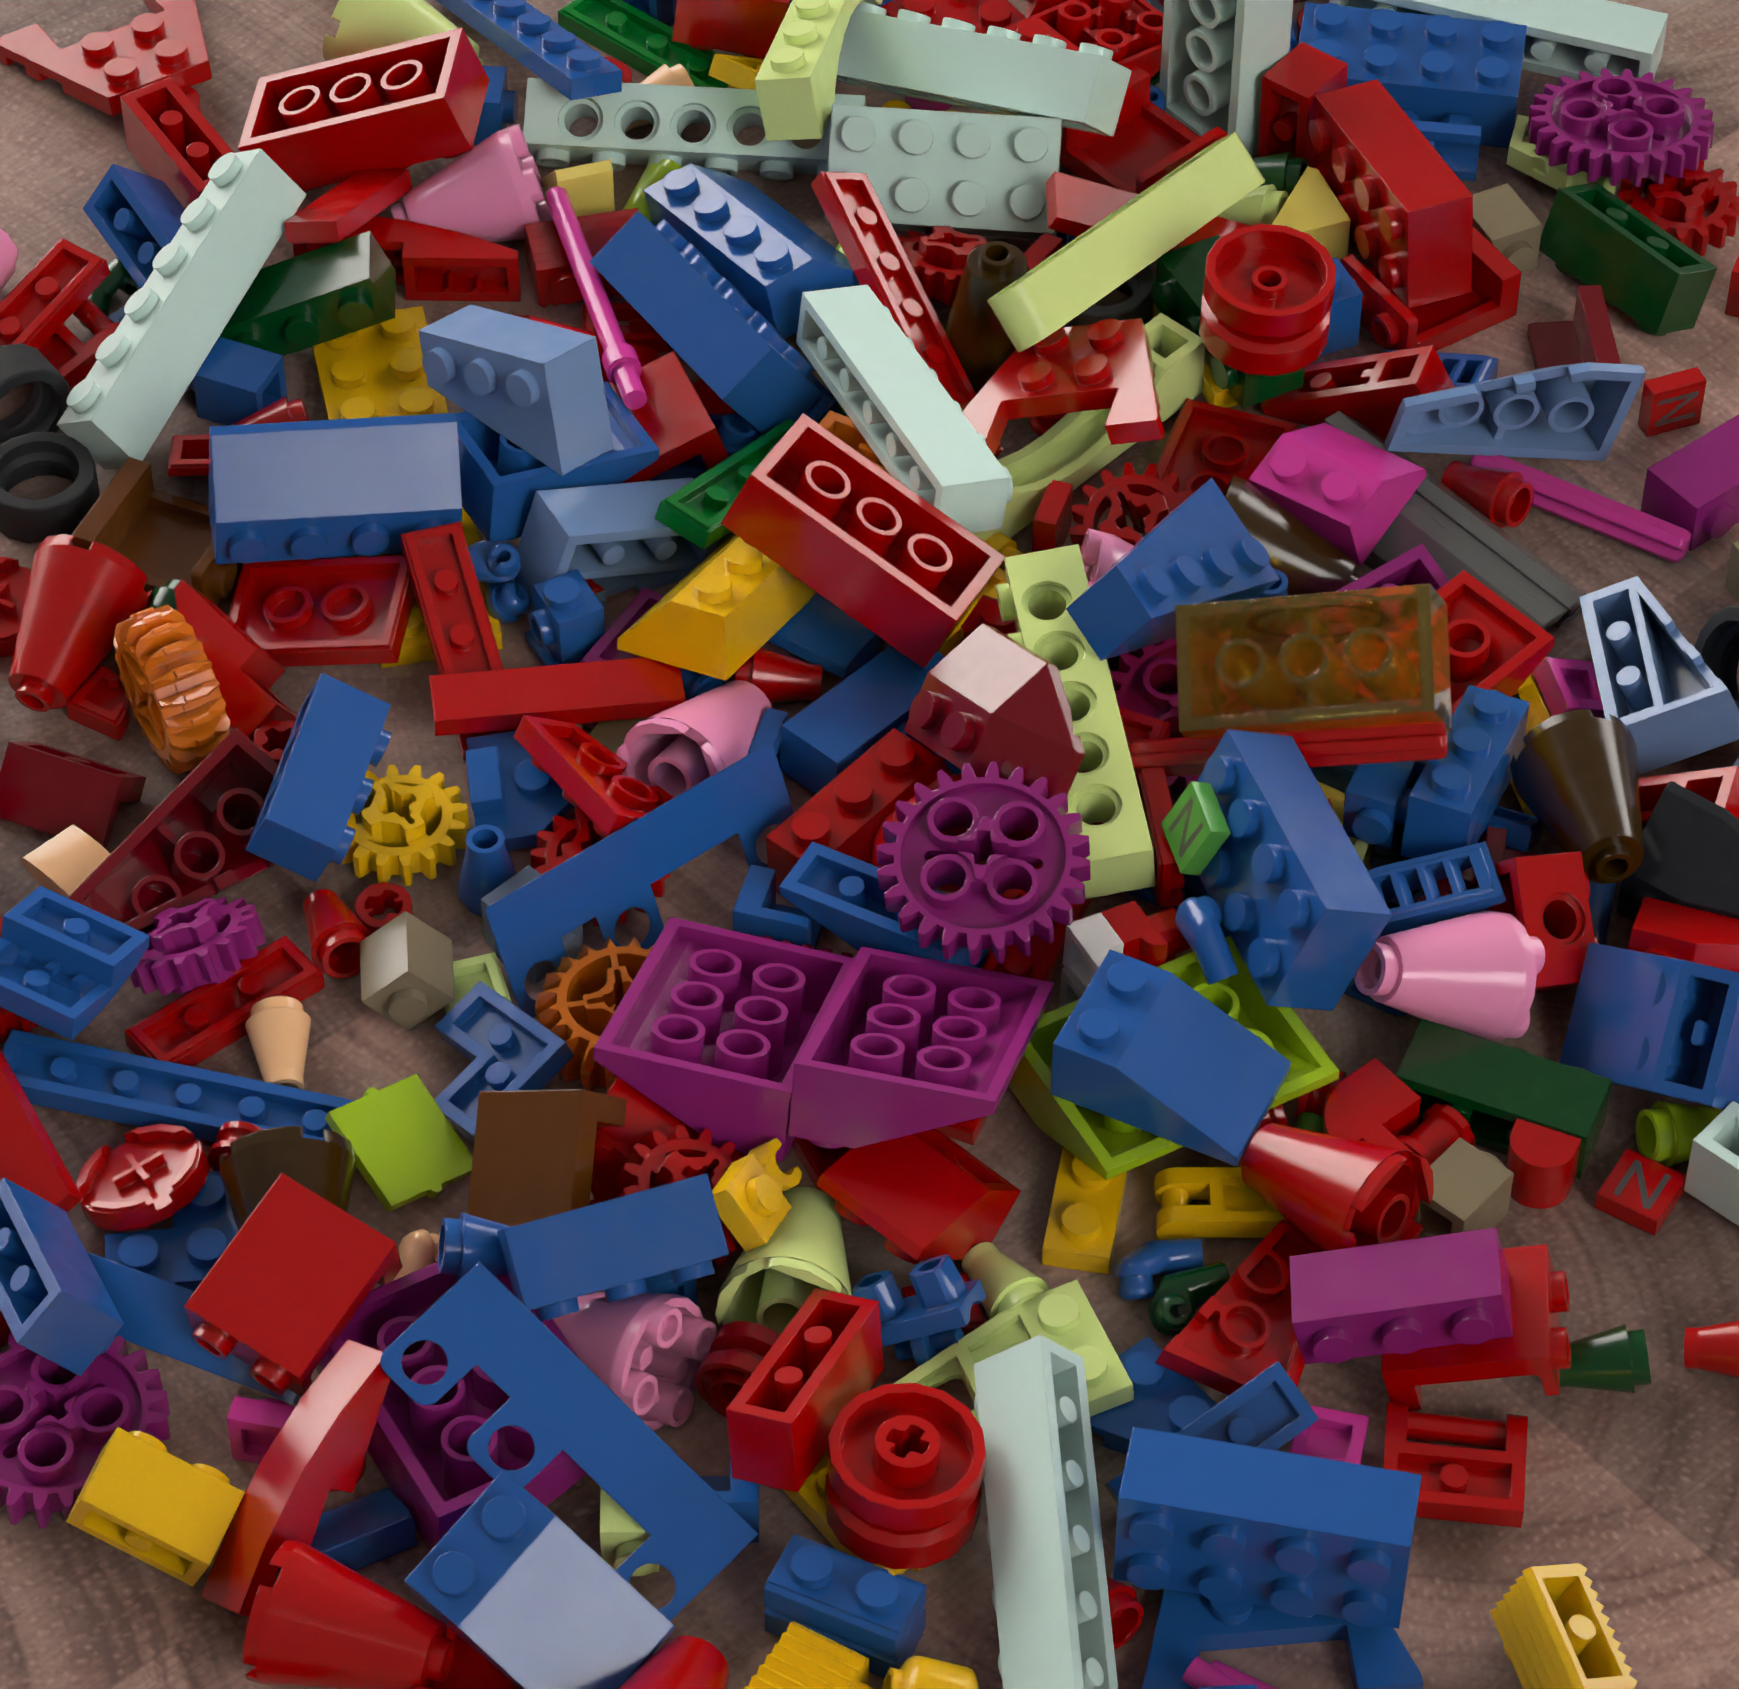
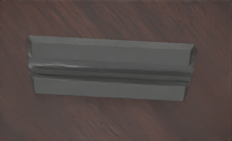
[1324,411,1586,628]

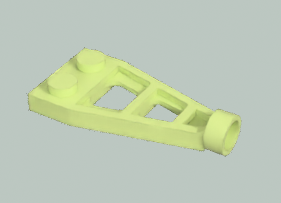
[893,1279,1134,1423]

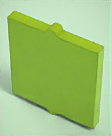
[325,1074,473,1213]

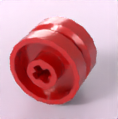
[1199,224,1336,376]
[824,1383,986,1569]

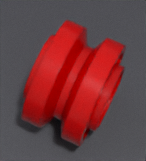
[695,1321,781,1418]

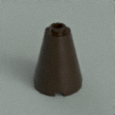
[944,241,1029,395]
[1223,475,1361,611]
[1510,709,1644,884]
[219,1126,356,1231]

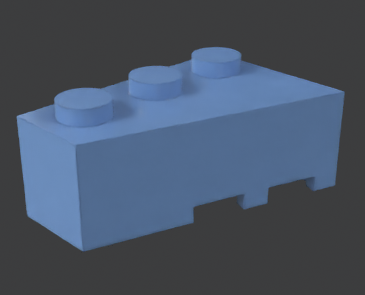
[418,304,614,476]
[514,477,720,618]
[1579,576,1739,775]

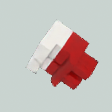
[1058,900,1190,1008]

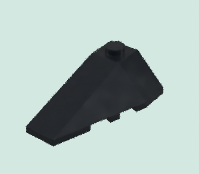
[1616,781,1739,923]

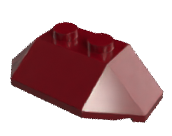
[904,623,1085,799]

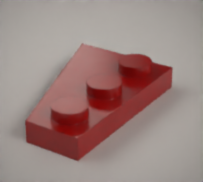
[1155,1219,1323,1396]

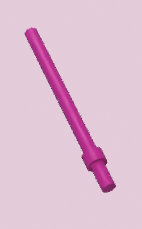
[545,187,647,410]

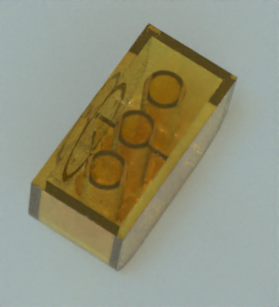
[1175,583,1453,737]

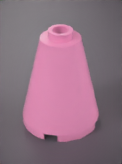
[616,680,773,798]

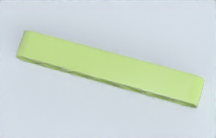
[987,131,1265,352]

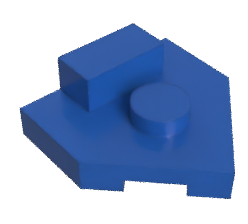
[465,731,574,851]

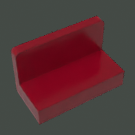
[1527,285,1621,370]
[0,742,146,848]

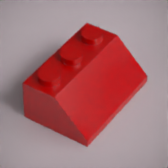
[766,728,953,896]

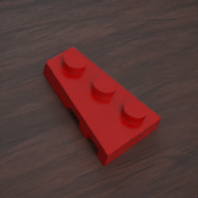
[513,715,674,838]

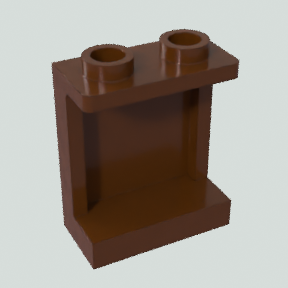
[72,457,242,605]
[467,1089,627,1227]

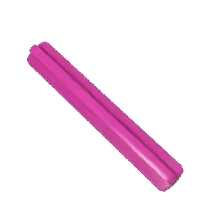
[1469,455,1692,563]

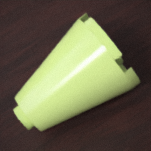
[323,0,484,66]
[715,1187,852,1334]

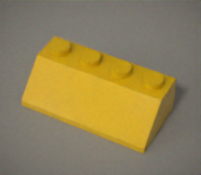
[617,533,816,681]

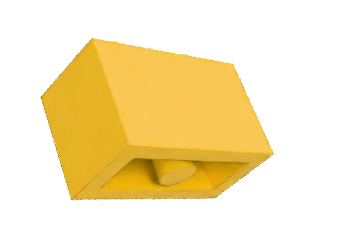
[66,1427,245,1587]

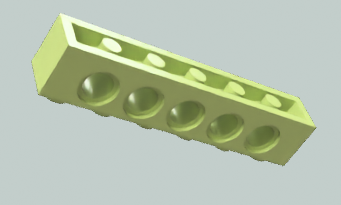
[996,544,1156,899]

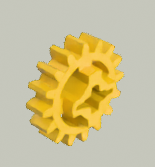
[341,764,470,886]

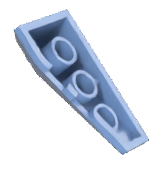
[1384,362,1646,461]

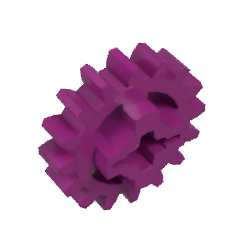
[129,897,266,995]

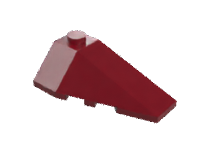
[68,727,279,932]

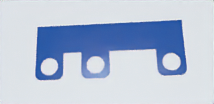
[484,741,794,1018]
[380,1261,758,1621]

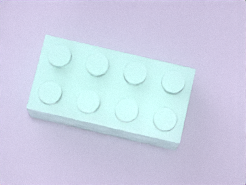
[1159,0,1293,156]
[824,104,1062,240]

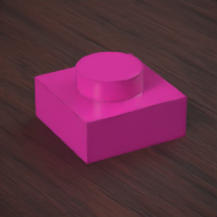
[1532,657,1605,719]
[226,1396,295,1464]
[1290,1405,1369,1465]

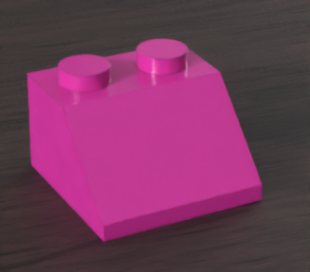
[1249,423,1427,566]

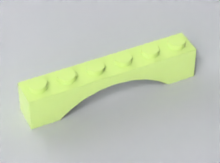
[755,0,883,141]
[972,313,1205,541]

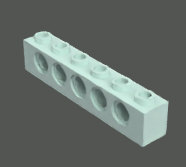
[523,78,867,180]

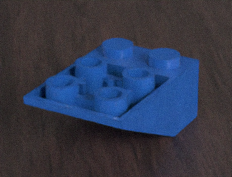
[1559,942,1739,1111]

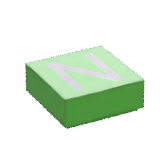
[1161,781,1231,875]

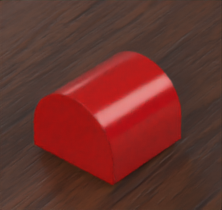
[1506,1118,1582,1209]

